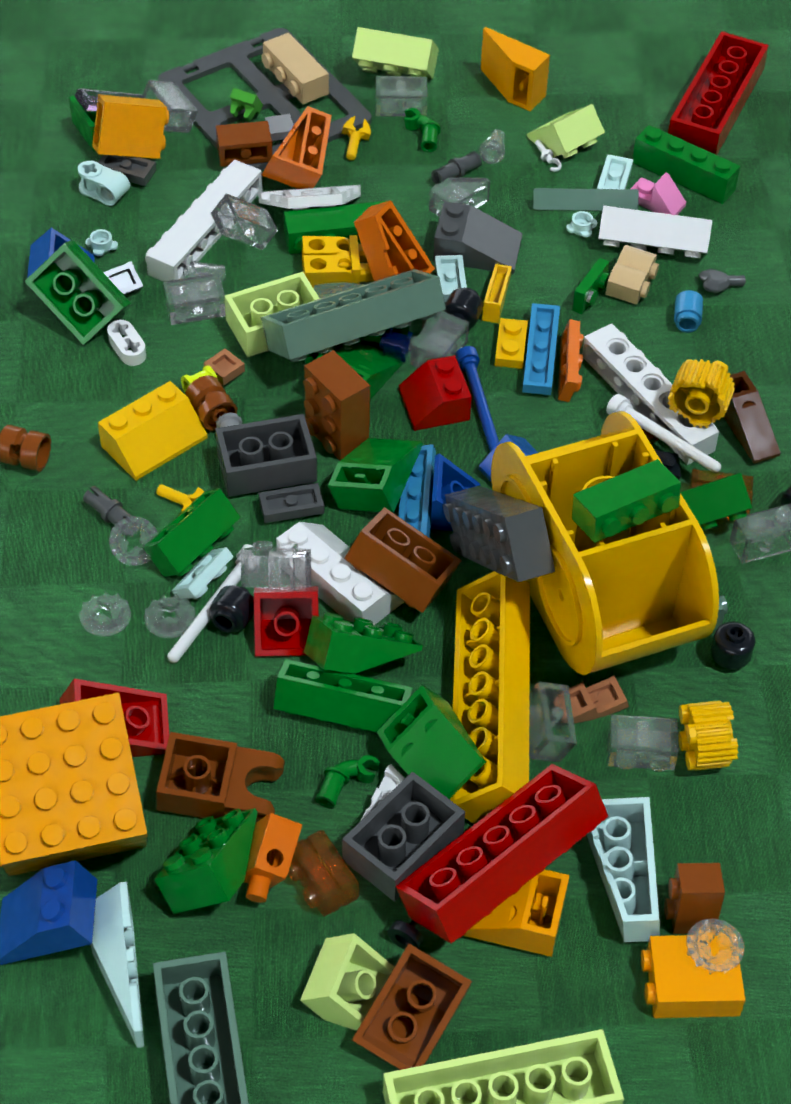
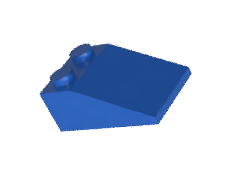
[0,860,98,965]

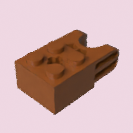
[156,732,285,822]

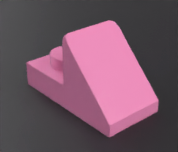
[631,172,686,215]

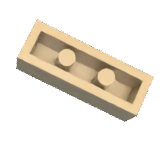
[261,33,329,104]

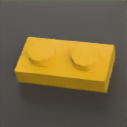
[494,318,528,369]

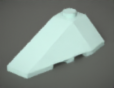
[91,882,144,1048]

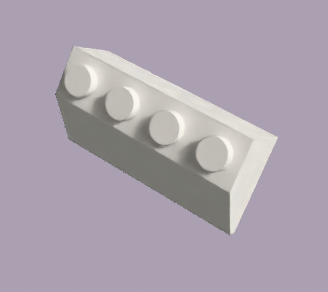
[598,205,712,258]
[276,522,404,625]

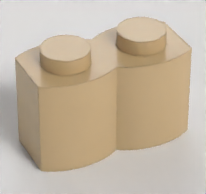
[605,245,659,305]

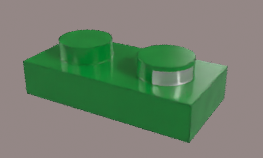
[572,257,610,315]

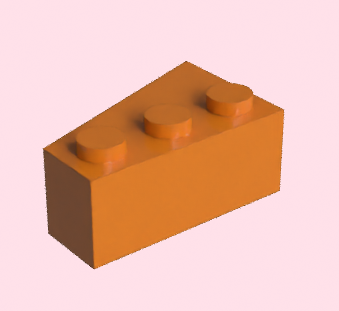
[261,106,332,189]
[354,200,435,282]

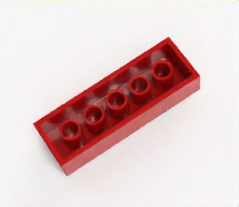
[668,31,769,155]
[395,764,609,944]

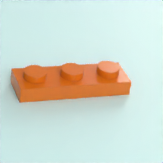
[558,319,584,402]

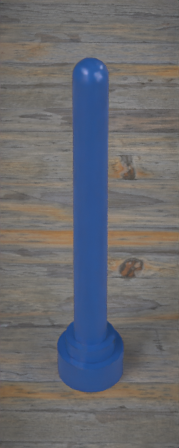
[455,346,499,452]

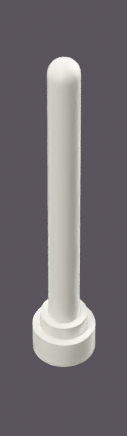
[606,394,721,473]
[167,544,264,663]

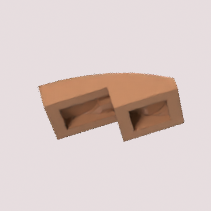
[553,676,629,724]

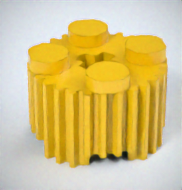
[667,359,735,428]
[678,700,738,771]

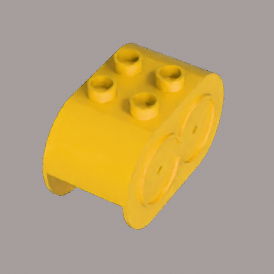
[491,411,719,675]

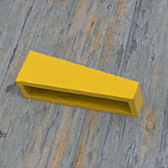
[482,264,512,324]

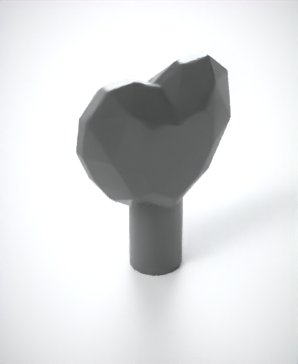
[698,269,746,294]

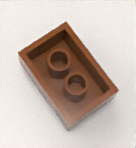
[303,350,370,460]
[344,507,462,613]

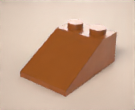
[352,943,472,1070]

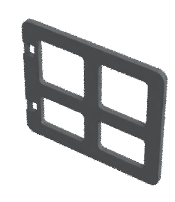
[158,28,371,170]

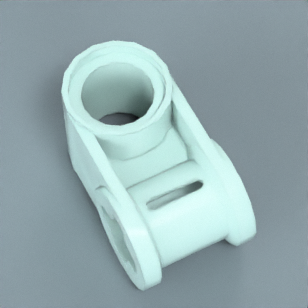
[78,161,130,206]

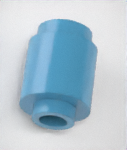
[674,290,703,332]

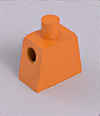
[244,813,302,903]

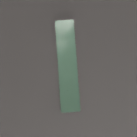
[533,188,639,211]

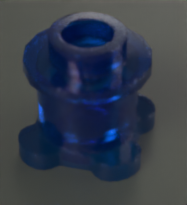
[379,328,413,363]

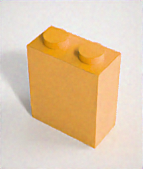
[92,94,169,159]
[641,934,746,1018]

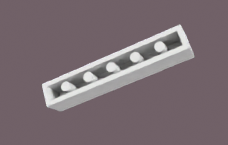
[145,160,262,287]

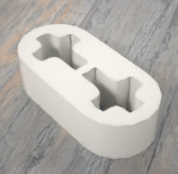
[107,320,146,366]

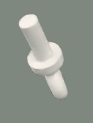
[535,140,562,172]

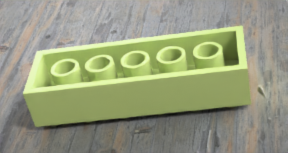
[383,1029,624,1104]

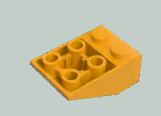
[481,27,550,111]
[463,869,570,957]

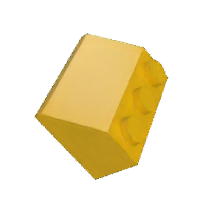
[98,381,208,481]

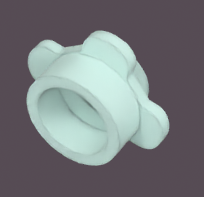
[566,211,597,237]
[85,229,118,256]

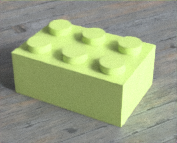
[352,27,439,82]
[224,272,320,357]

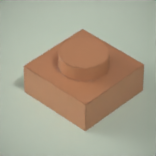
[204,348,245,386]

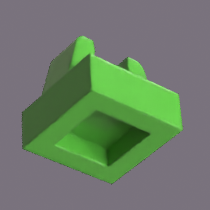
[230,88,263,122]

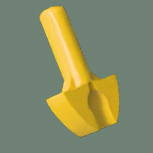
[341,116,371,161]
[156,484,204,511]

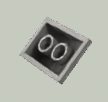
[433,201,523,274]

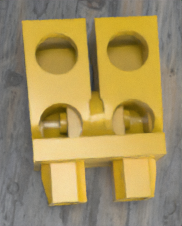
[302,235,374,290]

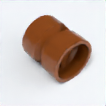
[185,375,237,431]
[0,424,51,472]

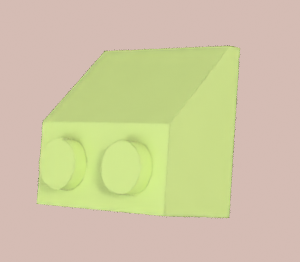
[527,104,605,159]
[300,933,394,1031]

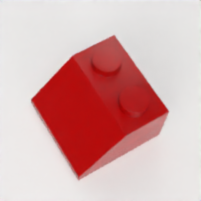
[398,355,472,431]
[254,586,319,656]

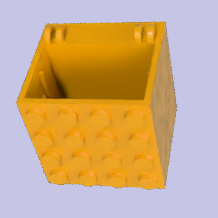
[0,693,147,876]

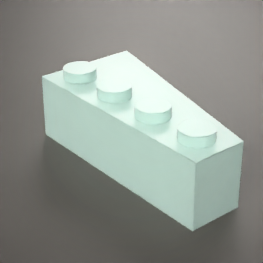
[586,797,660,942]

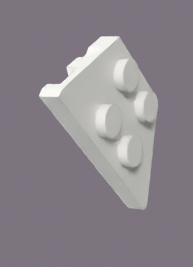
[258,185,361,211]

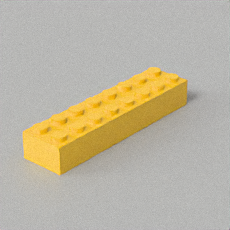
[450,571,530,824]

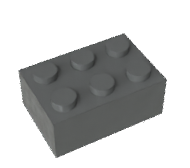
[215,414,317,497]
[342,771,465,902]

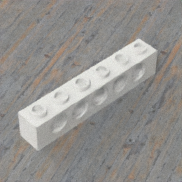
[582,323,719,465]

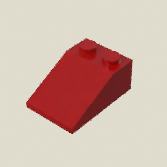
[60,678,169,757]

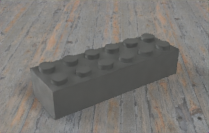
[443,486,556,582]

